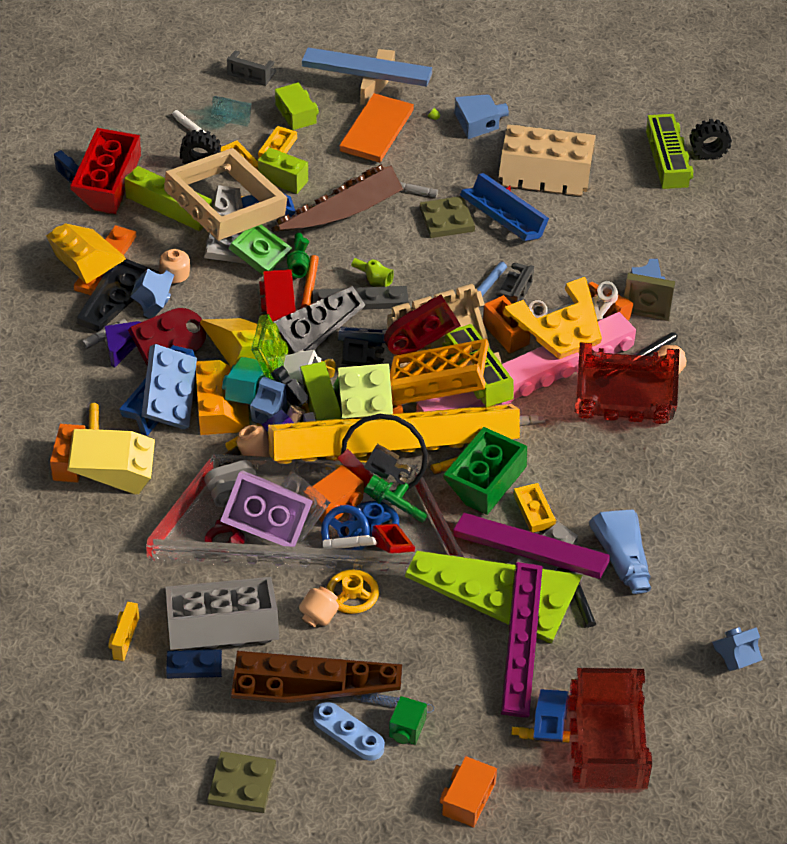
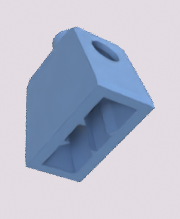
[454,95,509,139]

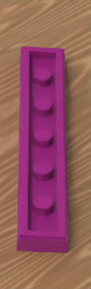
[453,513,610,579]
[501,562,543,718]

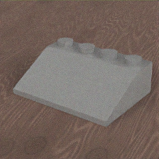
[166,577,279,651]

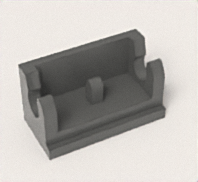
[227,50,276,86]
[493,263,534,304]

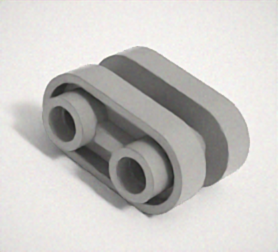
[204,460,256,508]

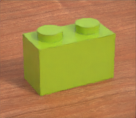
[275,82,319,130]
[258,147,308,194]

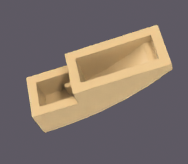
[360,49,395,105]

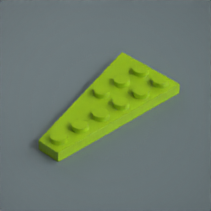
[405,551,583,644]

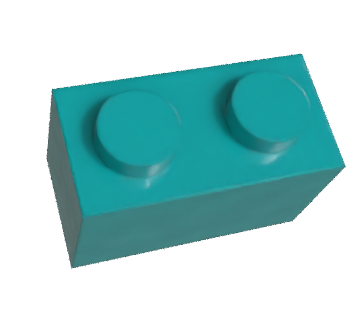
[222,357,270,404]

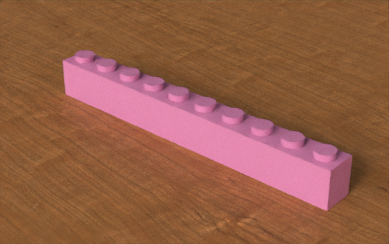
[416,312,636,412]

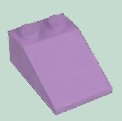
[221,471,313,550]

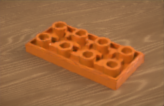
[339,93,414,163]

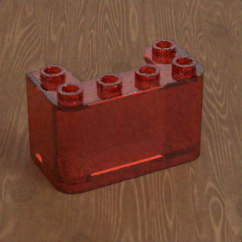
[574,342,680,424]
[568,668,652,790]

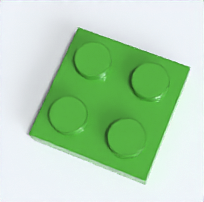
[228,224,292,275]

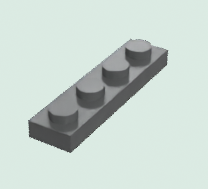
[313,286,409,310]

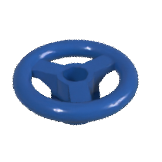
[348,501,399,537]
[321,505,370,557]

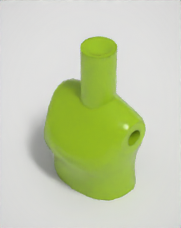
[351,258,394,287]

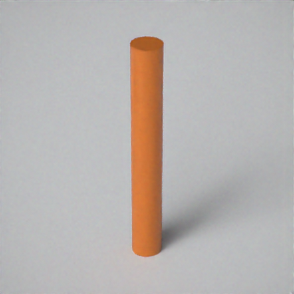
[301,255,319,308]

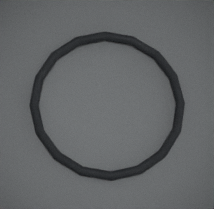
[341,413,428,492]

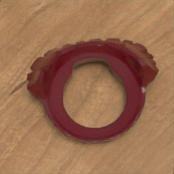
[205,519,245,551]

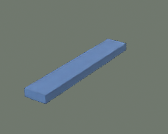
[302,47,432,87]

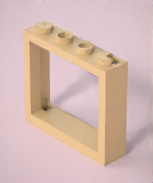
[164,148,287,241]

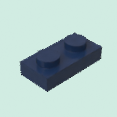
[54,150,79,184]
[338,327,387,347]
[166,649,222,679]

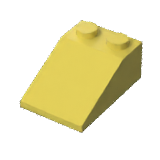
[67,429,155,494]

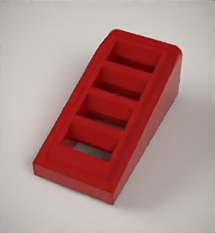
[372,524,415,553]

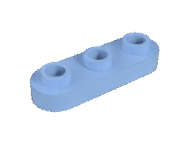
[313,702,385,761]

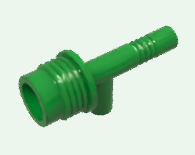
[287,233,310,278]
[363,475,428,523]

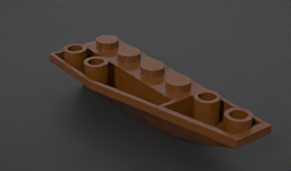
[271,164,403,232]
[231,651,402,703]

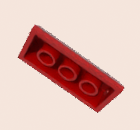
[70,128,141,214]

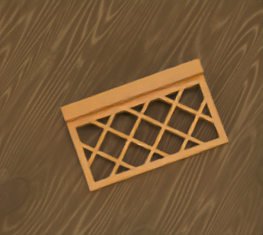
[390,339,489,406]

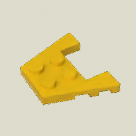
[503,277,602,359]

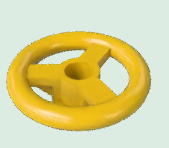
[326,569,379,614]

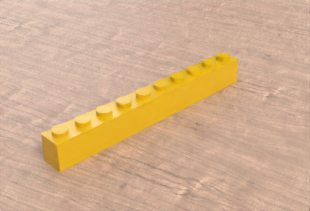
[268,404,520,464]

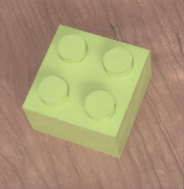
[338,363,393,418]

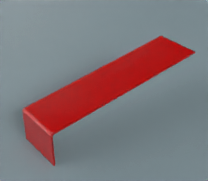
[334,449,373,488]

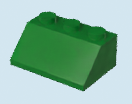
[443,427,527,515]

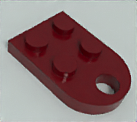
[384,294,461,355]
[128,308,206,367]

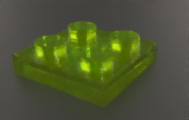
[251,314,288,380]

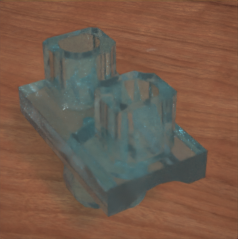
[211,96,252,126]

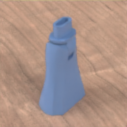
[589,509,651,594]

